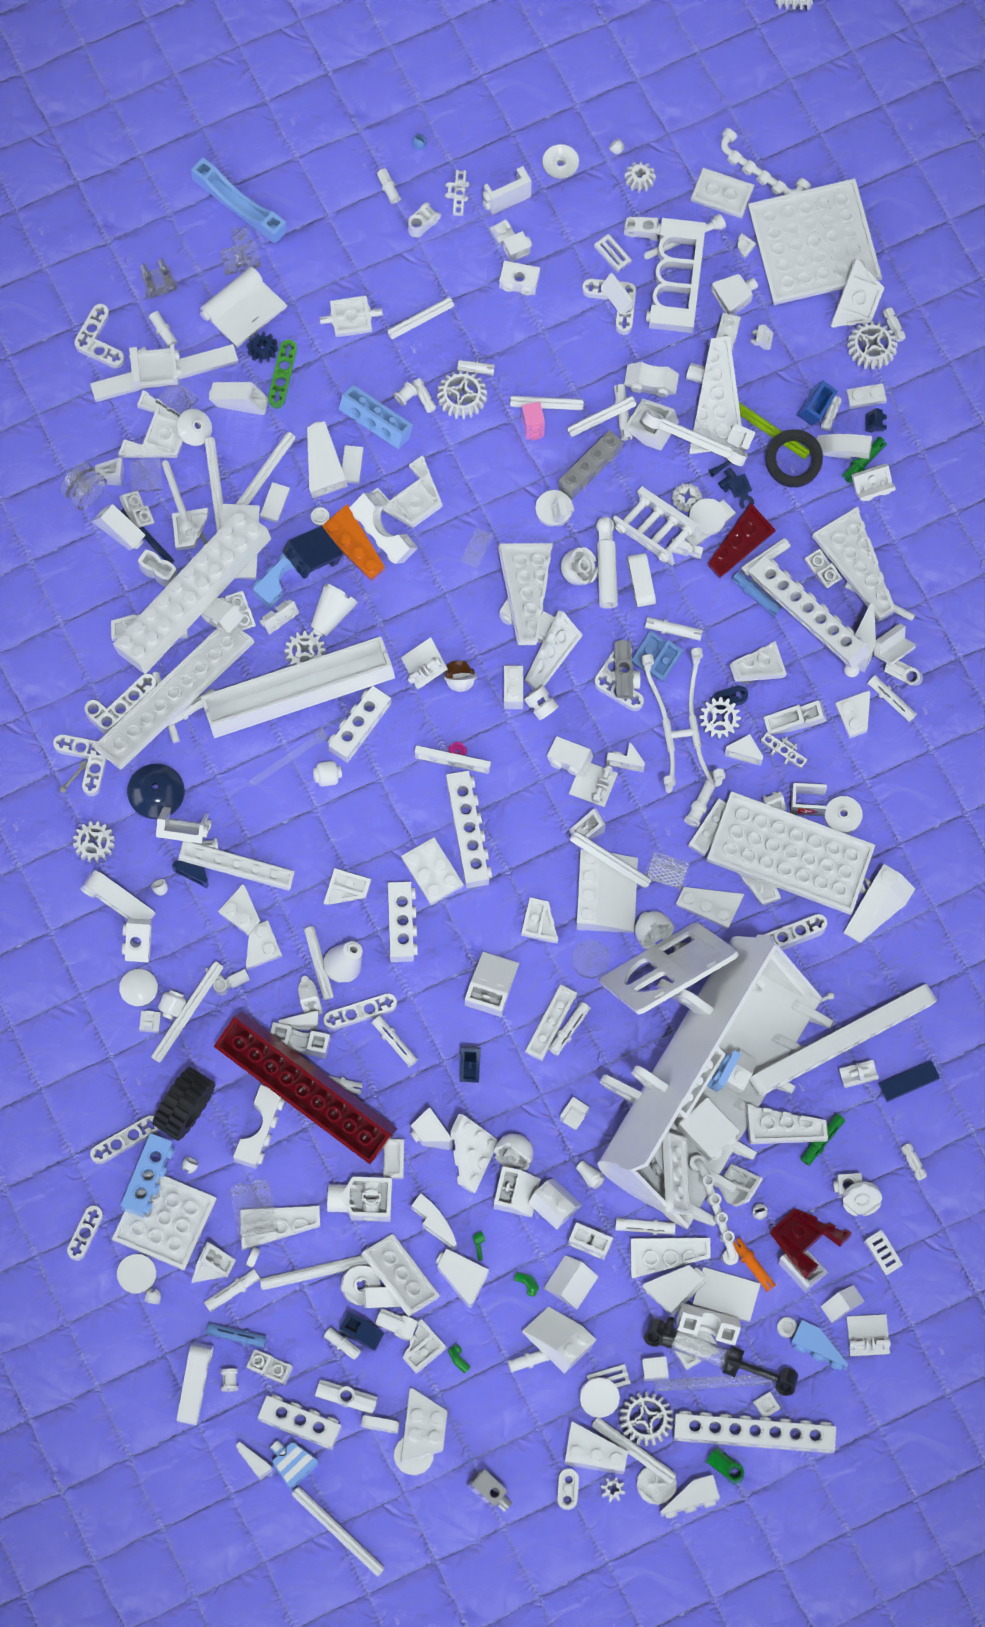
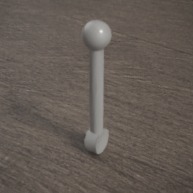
[59,761,87,793]

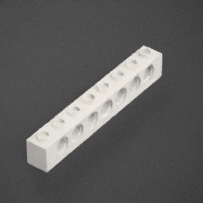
[748,556,869,669]
[673,1411,836,1453]

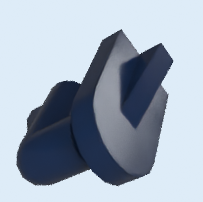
[708,460,737,493]

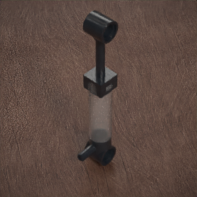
[643,1316,799,1396]

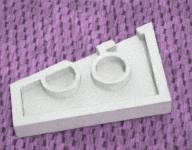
[730,641,787,682]

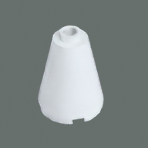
[310,583,358,638]
[324,941,362,983]

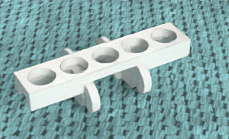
[445,170,469,216]
[761,732,808,769]

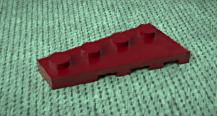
[708,503,776,579]

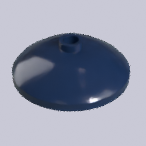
[127,764,185,819]

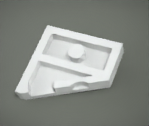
[835,691,870,739]
[323,868,372,905]
[218,884,260,935]
[521,898,558,944]
[246,920,282,970]
[403,1319,447,1374]

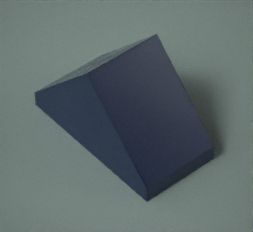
[172,861,209,888]
[459,1046,481,1083]

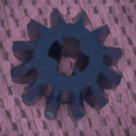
[247,331,278,363]

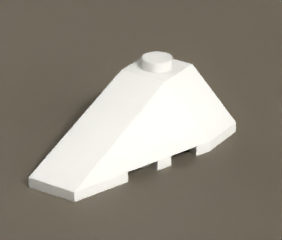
[843,864,915,943]

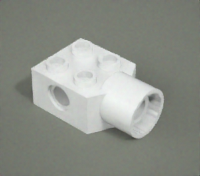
[327,1177,392,1222]

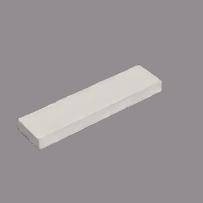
[415,746,491,774]
[525,984,577,1061]

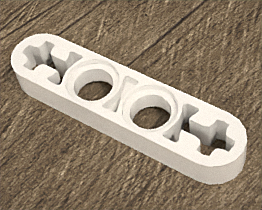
[324,994,397,1030]
[90,1116,159,1164]

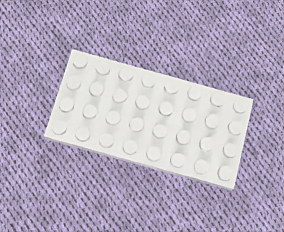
[706,791,875,915]

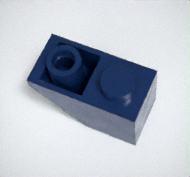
[339,1312,384,1351]

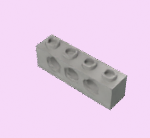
[558,430,623,501]

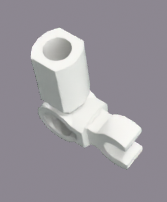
[205,968,250,996]

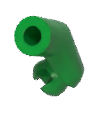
[514,1271,539,1297]

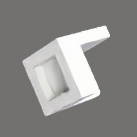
[726,424,755,451]
[560,1097,589,1130]
[643,1356,669,1382]

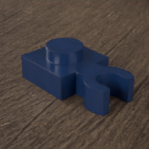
[727,474,754,509]

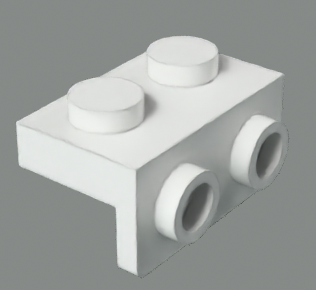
[851,463,896,501]

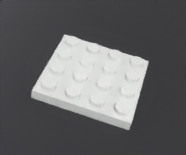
[112,1172,217,1271]

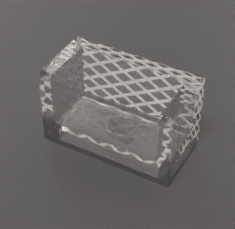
[646,851,690,890]

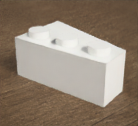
[564,1422,628,1475]

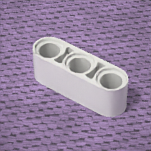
[627,553,656,608]

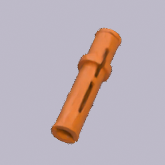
[733,1237,777,1293]

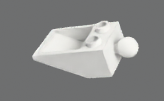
[844,603,876,677]

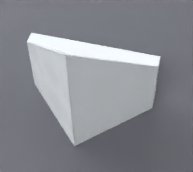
[191,1242,236,1283]

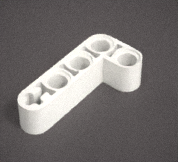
[85,674,157,734]
[80,870,156,920]
[764,914,827,950]
[177,1342,213,1425]

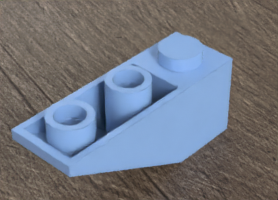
[791,1320,848,1371]

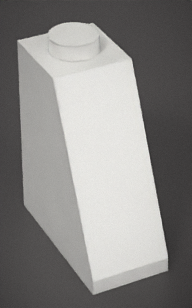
[209,382,268,415]
[92,504,145,550]
[436,1249,489,1308]
[642,1265,705,1317]

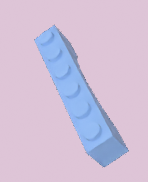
[191,158,287,244]

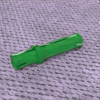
[842,437,887,483]
[800,1114,846,1166]

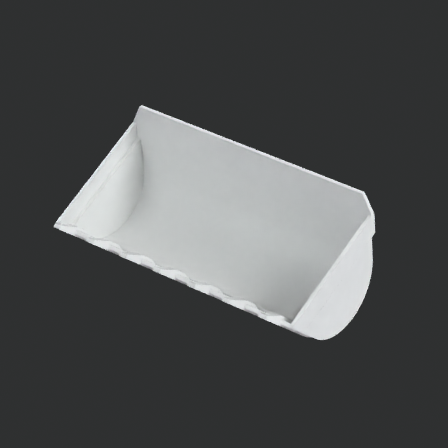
[598,934,834,1230]

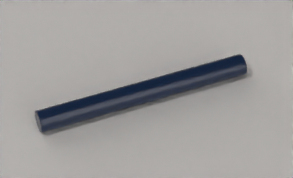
[121,508,175,563]

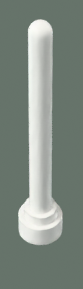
[644,214,726,259]
[162,460,197,537]

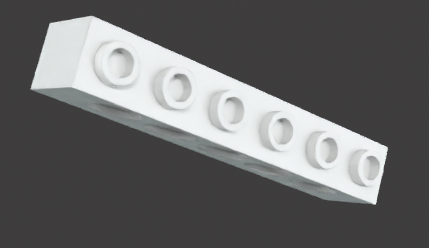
[446,771,492,888]

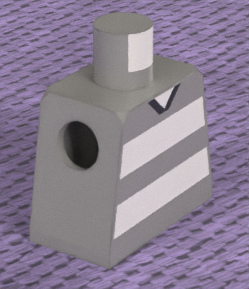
[466,1469,512,1512]

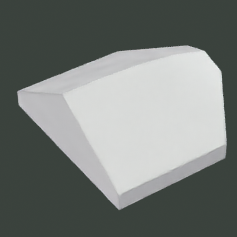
[719,1164,763,1207]

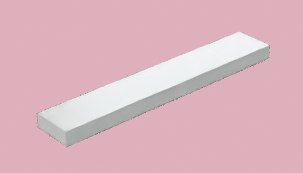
[178,841,295,891]

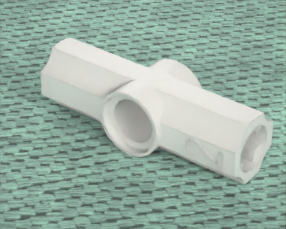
[315,1379,378,1415]

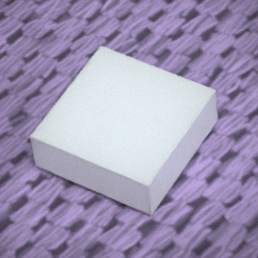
[753,1392,781,1418]

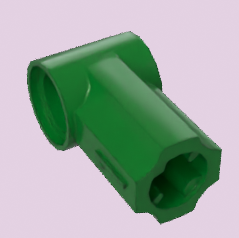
[706,1448,744,1485]

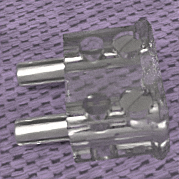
[140,258,178,299]

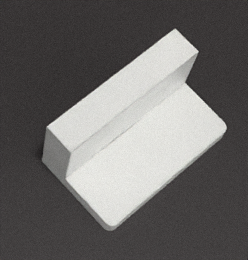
[874,623,916,665]

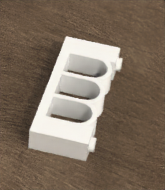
[646,218,706,333]

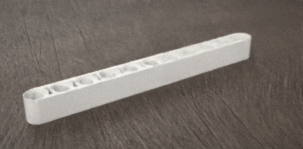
[750,984,937,1096]

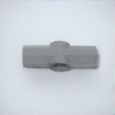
[614,640,633,699]

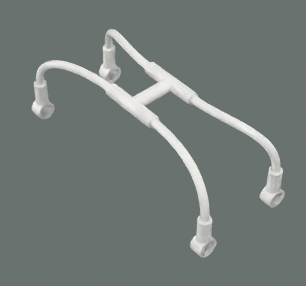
[642,648,725,793]

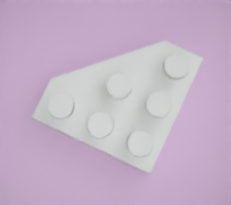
[451,1114,499,1193]

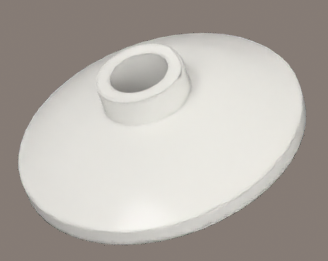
[543,145,579,179]
[176,409,212,446]

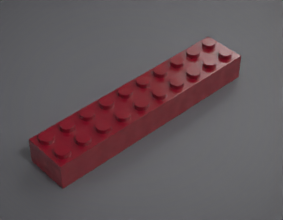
[213,1011,398,1164]

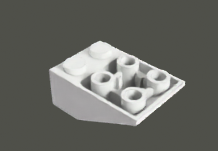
[465,952,520,1017]

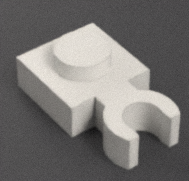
[672,539,703,559]

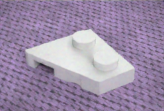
[172,508,209,551]

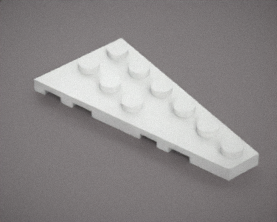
[689,336,742,455]
[812,507,895,621]
[498,543,553,645]

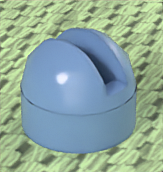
[412,134,427,150]

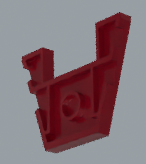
[770,1208,852,1279]

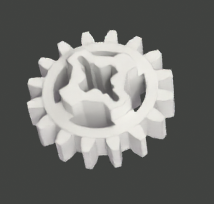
[285,631,326,666]
[699,697,741,739]
[73,821,115,863]

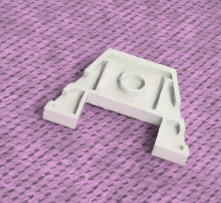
[118,390,184,458]
[372,456,443,528]

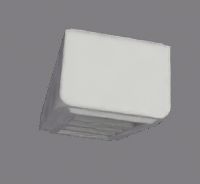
[279,1011,319,1030]
[864,1230,903,1276]
[236,1442,273,1479]

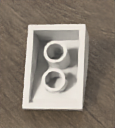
[522,1307,596,1374]

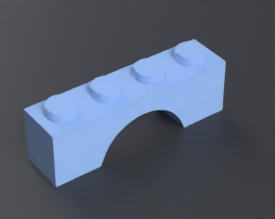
[253,553,295,609]

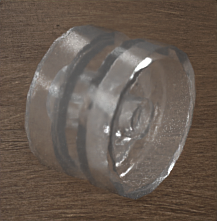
[59,462,107,510]

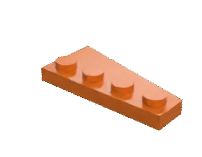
[322,504,385,581]

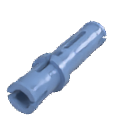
[731,571,782,616]
[206,1322,267,1349]

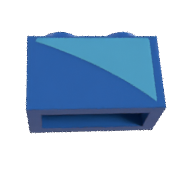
[797,380,838,426]

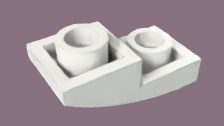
[119,491,154,528]
[803,549,842,589]
[225,591,256,631]
[246,1349,293,1385]

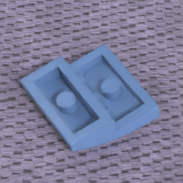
[632,630,683,682]

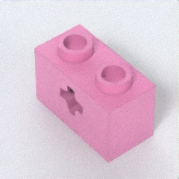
[521,402,545,440]

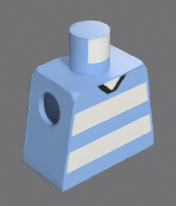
[270,1440,319,1491]

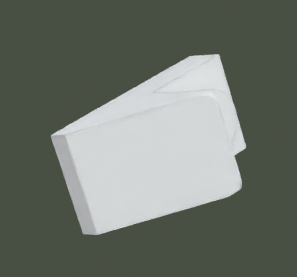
[606,742,645,772]

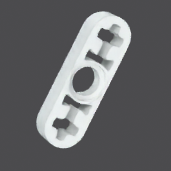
[67,1206,103,1261]

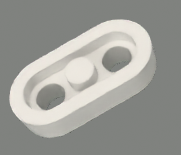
[557,1469,579,1510]

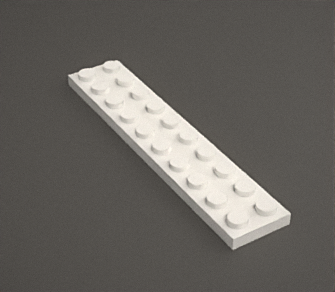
[93,626,254,770]

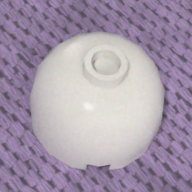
[561,547,598,586]
[635,911,674,949]
[493,1134,534,1171]

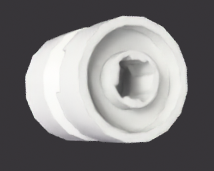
[523,685,559,721]

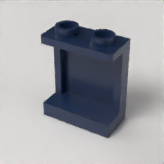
[282,526,344,579]

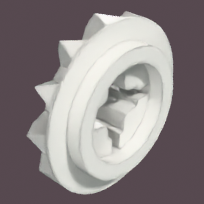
[672,483,702,512]

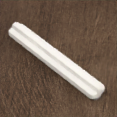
[387,297,454,339]
[510,396,584,410]
[567,396,637,437]
[304,926,334,1000]

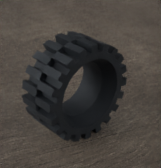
[152,1067,215,1141]

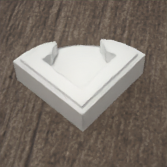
[737,233,756,259]

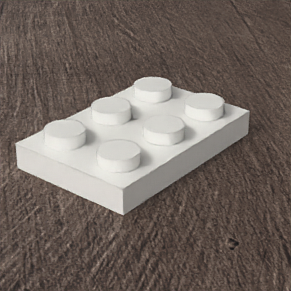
[401,837,464,906]

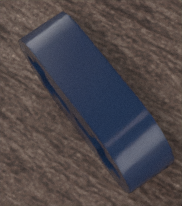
[713,686,748,710]

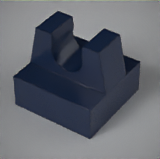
[866,408,887,433]

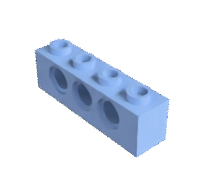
[339,385,413,449]
[121,1133,175,1218]

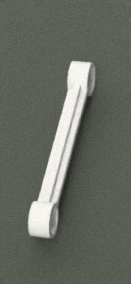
[642,410,748,466]

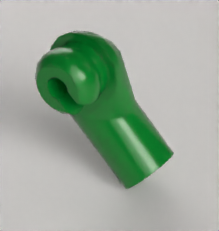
[448,1344,471,1374]

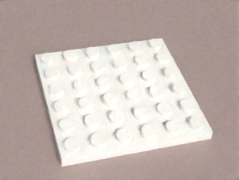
[748,179,882,305]

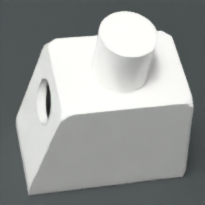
[711,274,758,315]

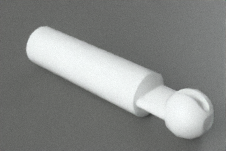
[596,517,618,609]

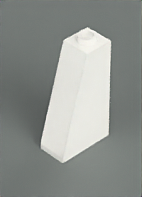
[307,421,348,499]

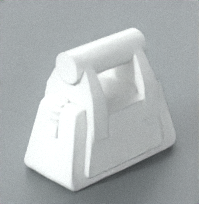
[298,976,323,1015]

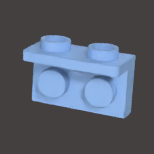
[707,1050,741,1092]

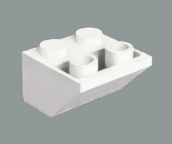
[494,1166,541,1218]

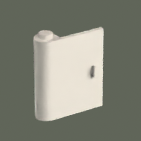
[200,266,287,348]

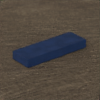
[878,1061,940,1102]

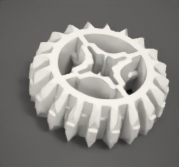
[847,321,898,371]
[437,370,487,420]
[619,1392,674,1447]

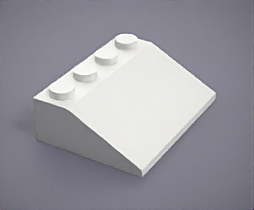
[576,849,638,933]

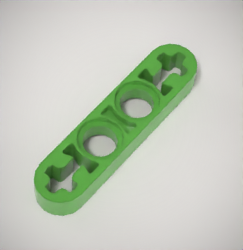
[268,339,297,409]

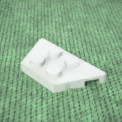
[830,259,884,328]
[401,1388,447,1464]

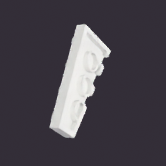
[746,1104,828,1144]

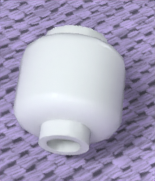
[313,761,342,787]
[158,990,186,1020]

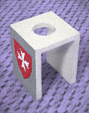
[791,783,827,816]

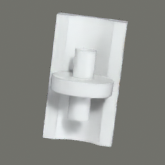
[839,1060,879,1088]

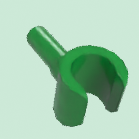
[473,1232,486,1261]

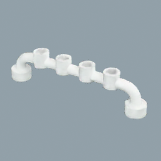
[721,128,811,196]
[688,1155,739,1265]

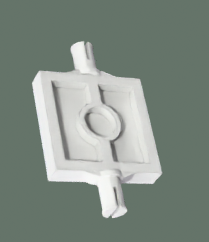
[319,296,383,337]

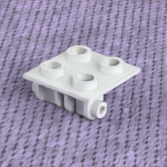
[401,637,448,689]
[569,763,618,807]
[847,1314,890,1356]

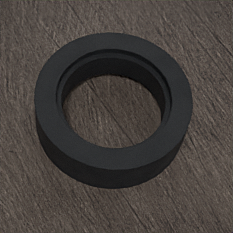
[766,429,823,488]

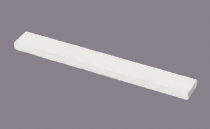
[90,344,239,402]

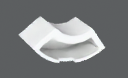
[624,362,679,398]

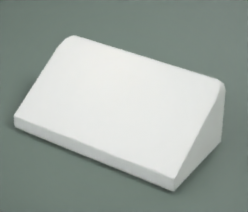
[601,273,633,315]

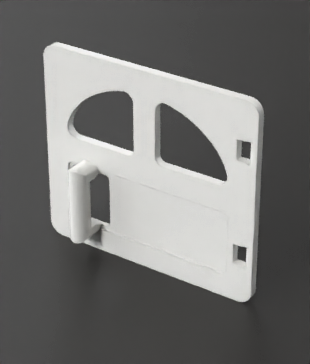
[599,922,739,1014]

